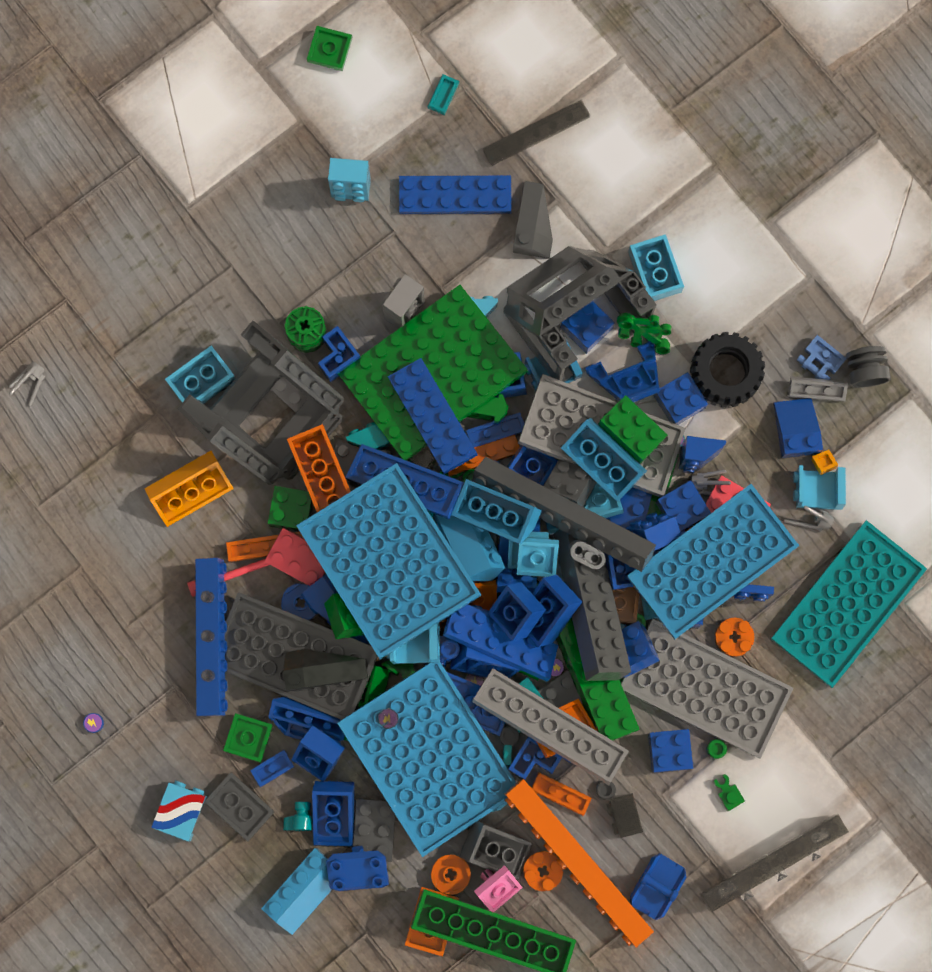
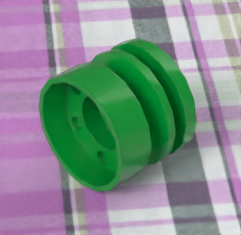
[285,306,327,353]

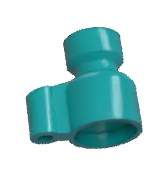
[283,802,312,831]

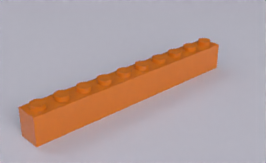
[504,778,654,948]

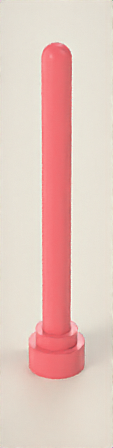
[187,558,270,597]

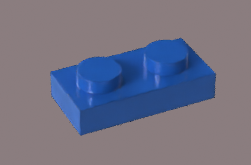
[250,750,294,788]

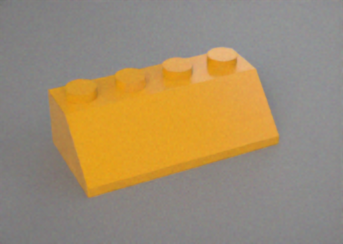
[144,450,234,527]

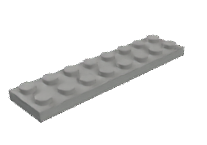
[472,669,629,785]

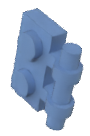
[797,335,846,380]

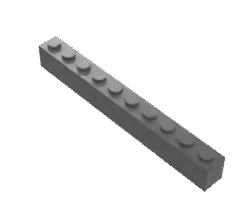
[472,457,656,572]

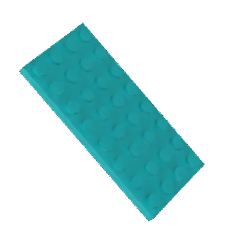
[771,520,927,688]

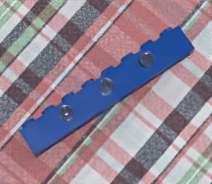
[195,558,228,716]

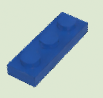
[466,412,524,448]

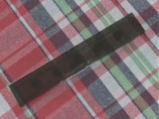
[483,100,590,166]

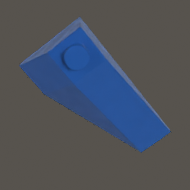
[301,574,369,644]

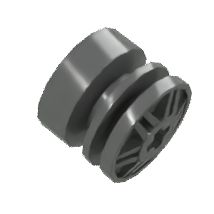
[846,346,891,388]

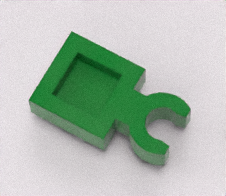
[713,774,745,811]

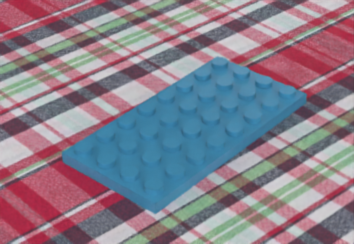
[627,484,799,640]

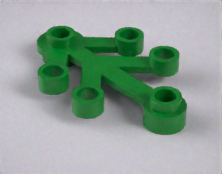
[617,313,672,355]

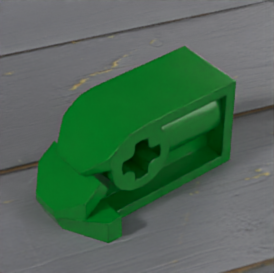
[467,393,508,423]

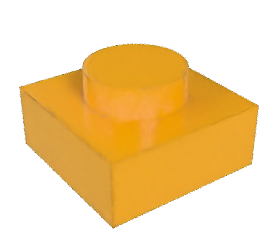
[811,450,838,475]

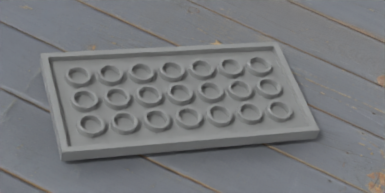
[518,374,686,498]
[621,619,793,759]

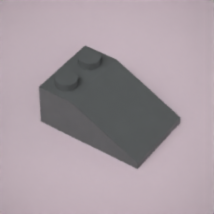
[459,821,533,880]

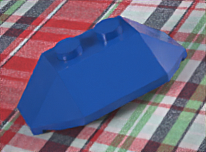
[268,697,345,741]

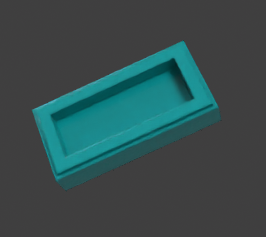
[428,74,459,116]

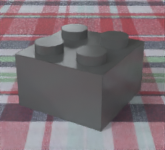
[544,460,597,507]

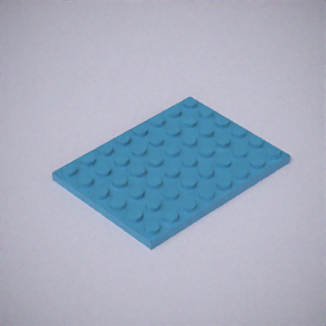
[296,463,481,659]
[337,663,516,857]

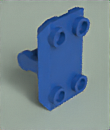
[326,846,389,891]
[630,853,686,920]

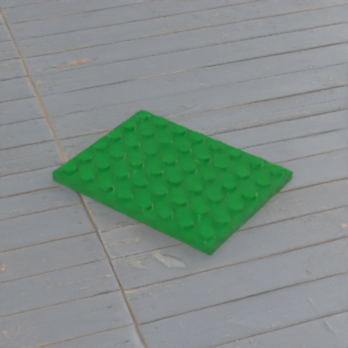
[338,285,528,461]

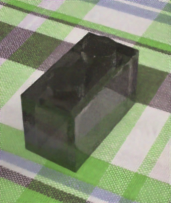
[606,793,643,838]

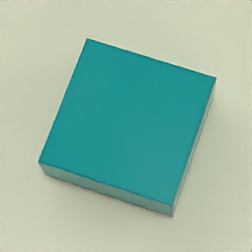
[503,745,512,766]

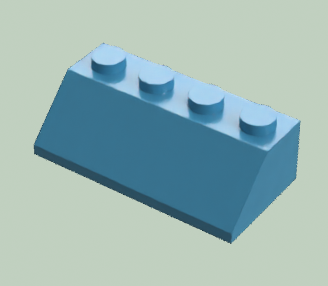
[561,418,647,502]
[451,479,542,544]
[434,515,505,581]
[261,848,332,935]

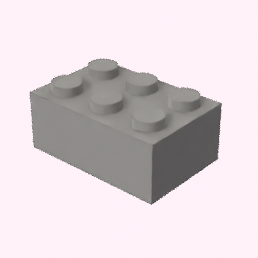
[382,274,425,329]

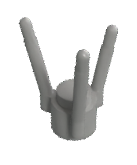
[9,361,45,407]
[692,470,731,496]
[783,506,834,532]

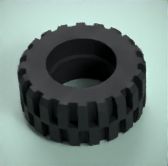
[690,332,765,408]

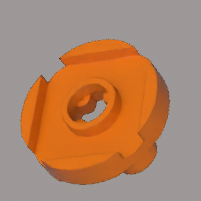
[715,618,754,657]
[523,851,563,891]
[431,854,471,895]

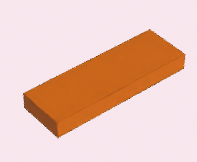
[531,772,592,816]

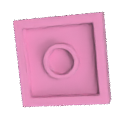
[474,865,523,912]

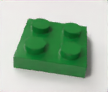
[307,26,353,71]
[223,713,273,762]

